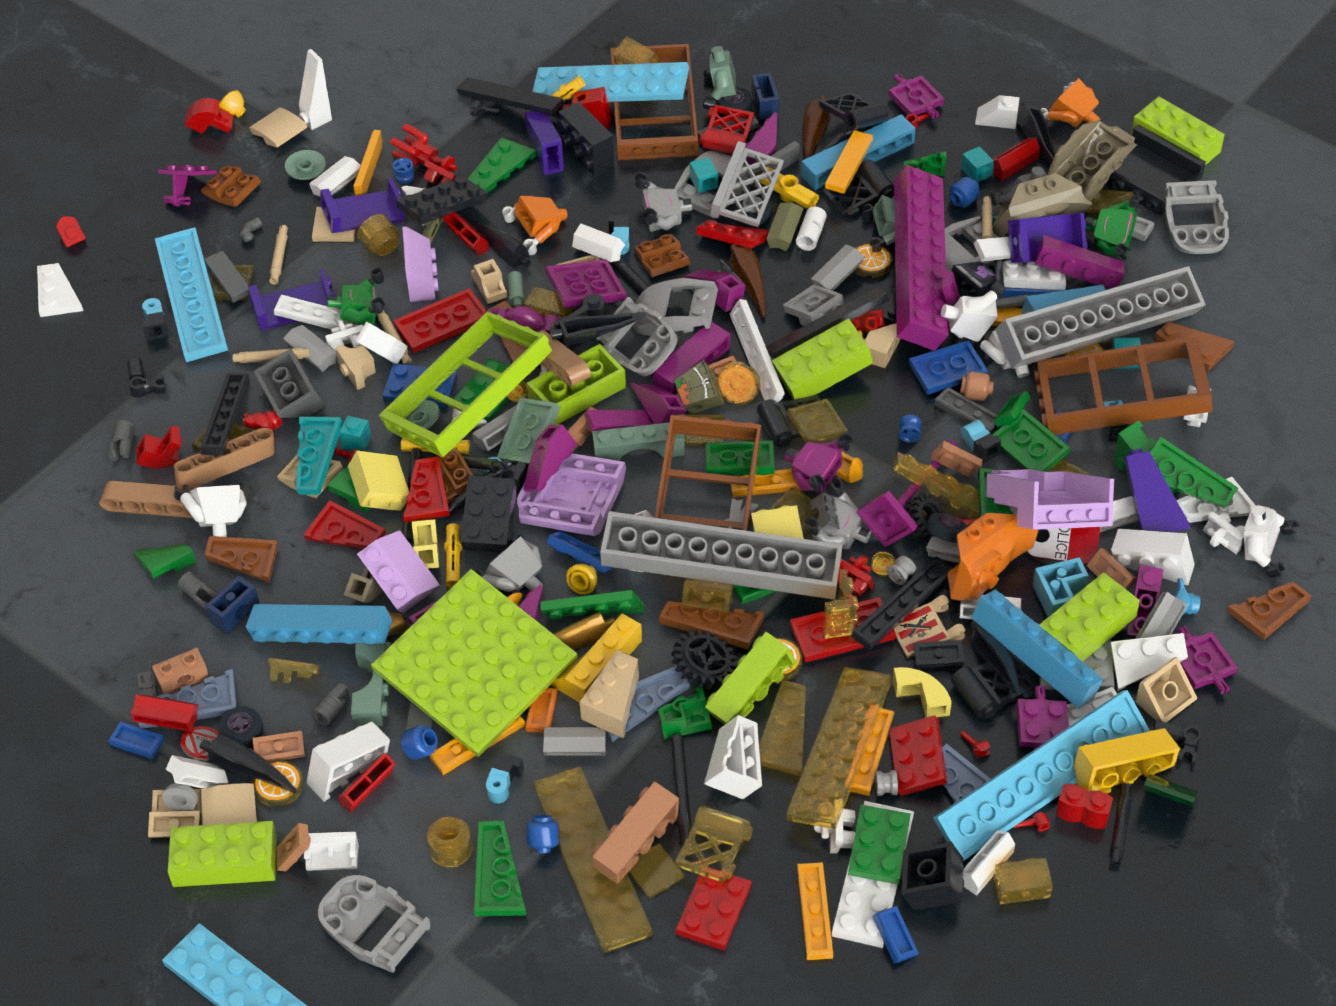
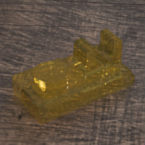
[268,658,321,683]

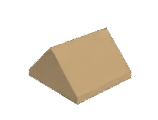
[1135,657,1197,722]

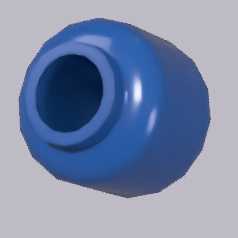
[949,177,980,208]
[401,725,437,760]
[526,815,560,853]

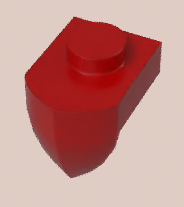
[56,216,86,248]

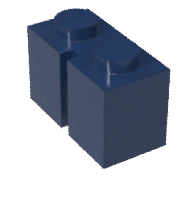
[751,72,780,120]

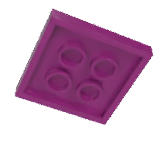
[546,259,626,308]

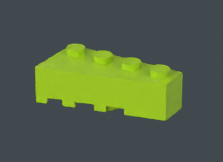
[705,632,797,725]

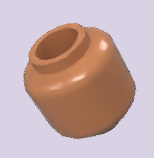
[961,371,994,402]

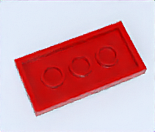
[393,288,487,354]
[790,597,896,663]

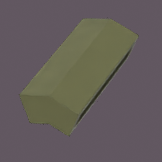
[766,202,804,251]

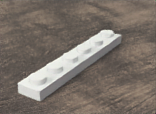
[730,299,785,403]

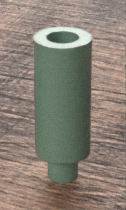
[507,271,525,308]

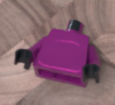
[785,433,853,495]

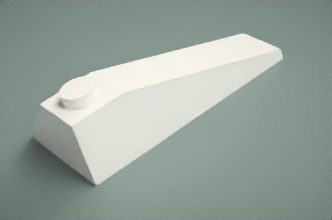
[299,49,332,130]

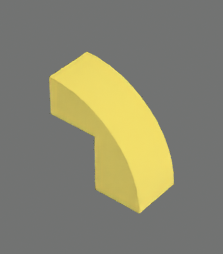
[412,519,439,569]
[892,667,951,718]

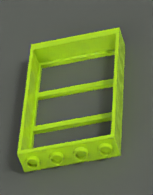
[379,311,552,457]

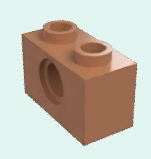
[152,648,209,694]

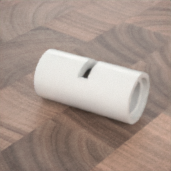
[796,207,827,251]

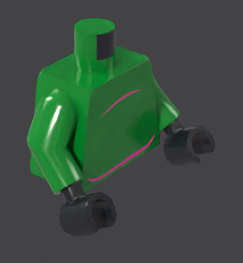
[1085,195,1144,260]
[327,267,385,326]

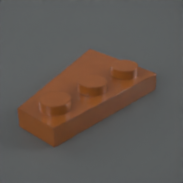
[1154,322,1234,371]
[205,536,279,583]
[1227,582,1312,640]

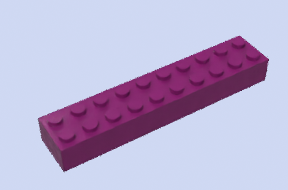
[894,165,948,351]

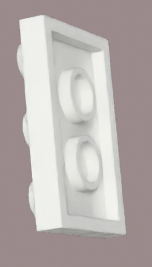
[1003,260,1066,290]

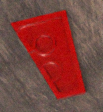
[303,501,386,549]

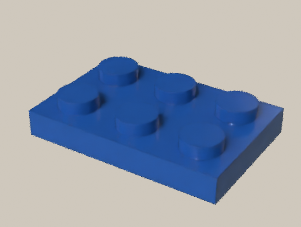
[909,340,988,395]
[383,363,457,409]

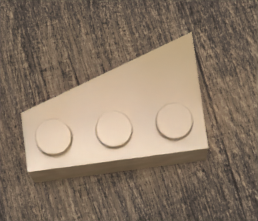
[579,650,639,738]

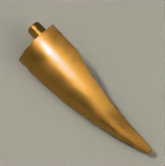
[553,612,615,650]

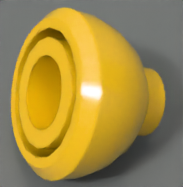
[219,90,246,117]
[566,564,597,595]

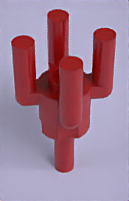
[390,123,453,172]

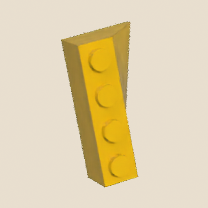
[550,614,642,702]
[1074,728,1180,794]

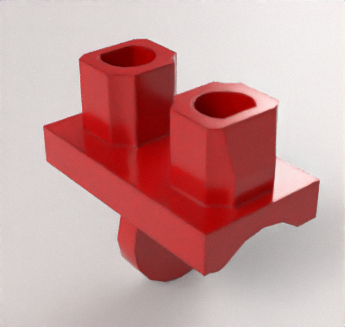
[423,156,458,184]
[851,309,885,333]
[837,555,875,597]

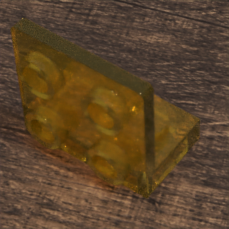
[823,569,859,639]

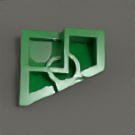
[904,152,947,176]
[328,467,371,513]
[133,544,196,579]
[658,686,712,739]

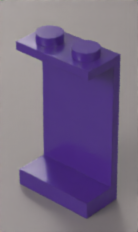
[320,178,404,233]
[1008,213,1088,263]
[248,269,336,331]

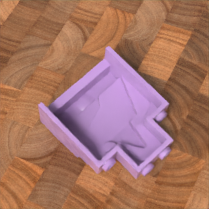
[987,469,1114,530]

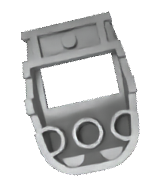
[674,151,750,218]
[1164,180,1229,254]
[945,216,1000,271]
[632,278,718,336]
[596,297,678,376]
[318,875,430,973]

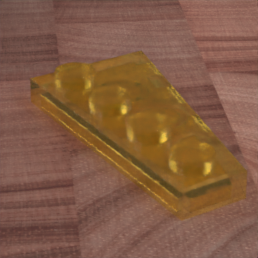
[894,452,980,520]
[759,680,806,776]

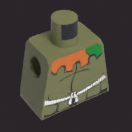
[675,360,724,413]

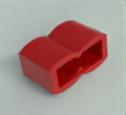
[1056,784,1113,829]

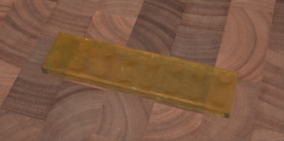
[786,667,892,829]
[534,766,652,953]

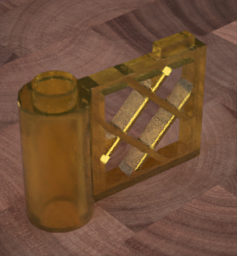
[675,805,753,882]

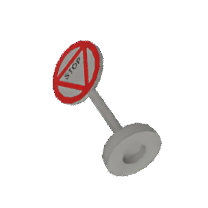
[162,726,220,811]

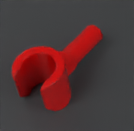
[906,113,930,129]
[334,448,359,463]
[960,731,990,757]
[1013,812,1050,832]

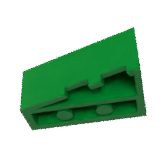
[1113,421,1179,495]

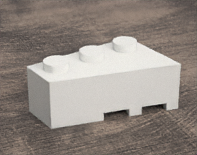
[1111,529,1195,585]
[306,722,390,802]

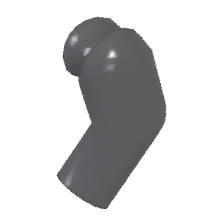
[239,217,262,243]

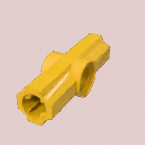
[759,167,819,210]

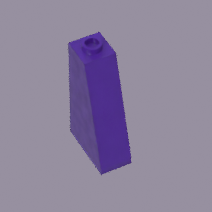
[525,111,564,175]
[1124,448,1190,532]

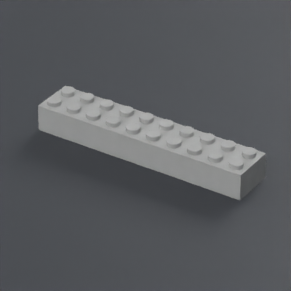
[995,266,1206,369]
[600,511,843,599]

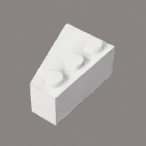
[704,715,762,799]

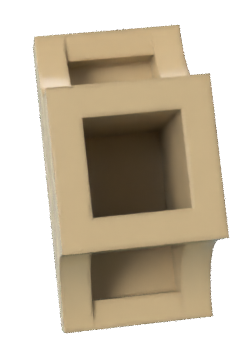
[471,259,507,304]
[335,345,376,390]

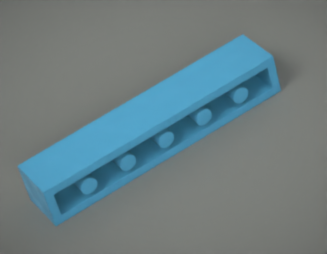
[801,115,916,190]
[971,589,1104,708]
[246,604,392,644]

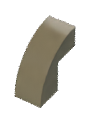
[344,566,383,603]

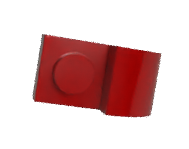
[185,98,233,134]
[136,425,182,469]

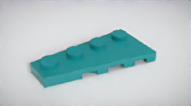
[296,416,343,495]

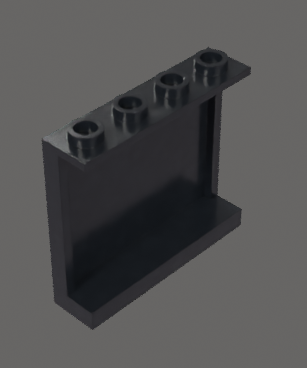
[1105,125,1206,216]

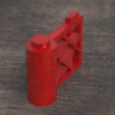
[699,105,754,155]

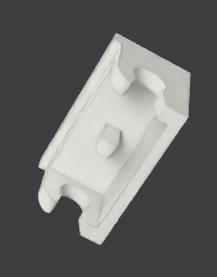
[304,832,359,871]

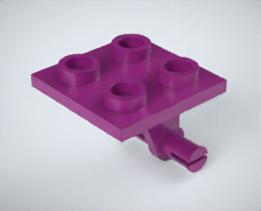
[158,165,217,206]

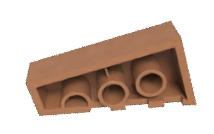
[592,781,679,884]

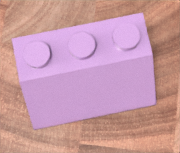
[402,227,439,302]
[357,530,440,614]

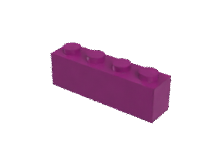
[1036,235,1124,289]
[653,322,730,394]

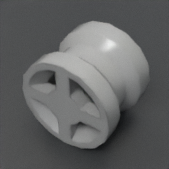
[887,556,917,585]
[875,770,898,796]

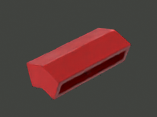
[992,138,1040,181]
[443,212,489,256]
[130,694,199,732]
[338,753,396,813]

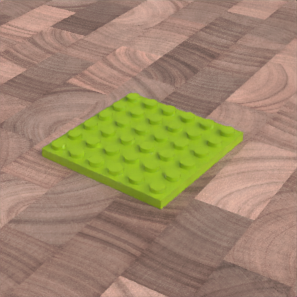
[371,569,577,757]

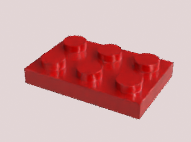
[889,715,948,796]
[676,865,752,951]

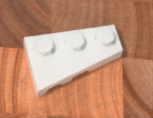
[37,263,83,317]
[1177,477,1256,523]
[1110,633,1188,691]

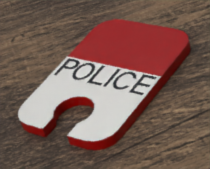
[1027,527,1100,565]

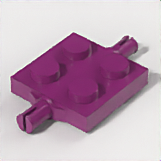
[888,73,944,119]
[1177,626,1238,694]
[1016,686,1069,749]

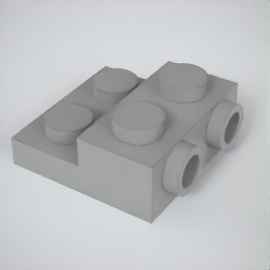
[783,284,845,326]

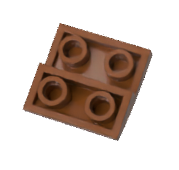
[201,166,261,207]
[634,234,690,277]
[438,448,474,505]

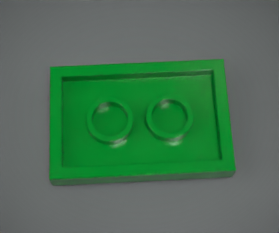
[454,358,526,422]
[992,409,1071,472]
[706,440,775,476]
[848,805,911,885]

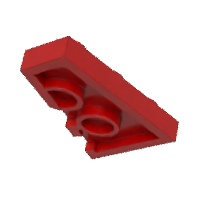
[696,220,770,249]
[403,457,449,523]

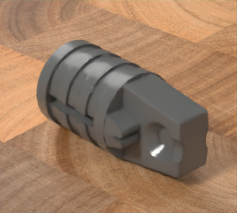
[311,683,349,726]

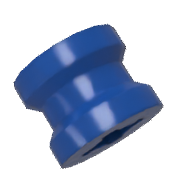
[393,158,415,184]
[899,415,921,443]

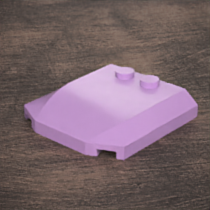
[517,453,626,536]

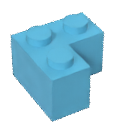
[1033,557,1089,617]

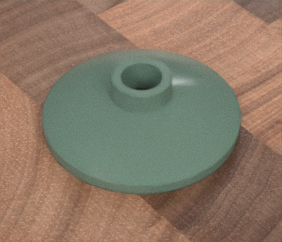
[285,150,326,180]
[405,400,440,429]

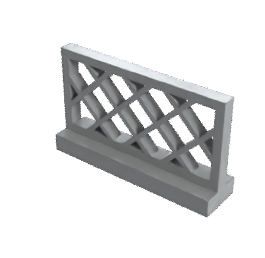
[710,141,784,227]

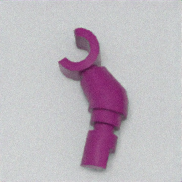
[491,306,561,333]

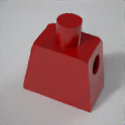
[563,87,612,129]

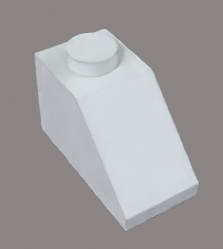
[975,95,1019,129]
[356,322,408,364]

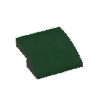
[1144,774,1199,807]

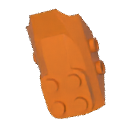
[947,513,1038,602]

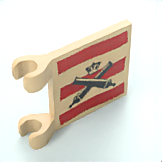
[894,595,965,658]

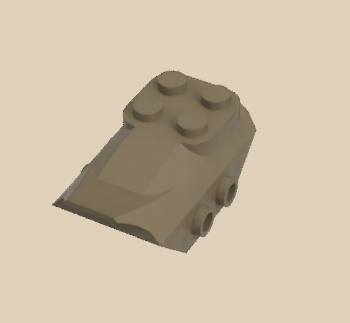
[1047,120,1137,201]
[993,173,1092,237]

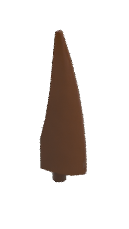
[802,96,831,159]
[729,244,766,318]

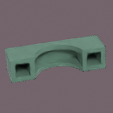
[592,422,685,461]
[351,639,391,727]

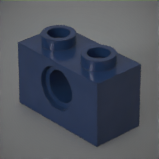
[205,575,260,634]

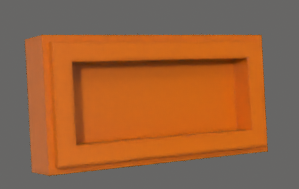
[525,688,558,733]

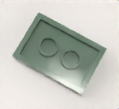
[497,398,560,466]

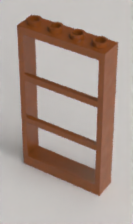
[611,44,698,160]
[1034,337,1213,435]
[655,414,761,531]

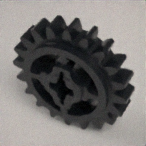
[671,629,737,690]

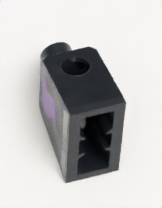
[951,261,996,297]

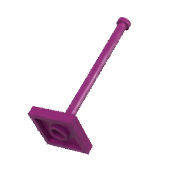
[856,440,958,547]

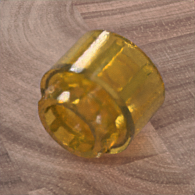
[357,214,399,256]
[427,816,473,867]

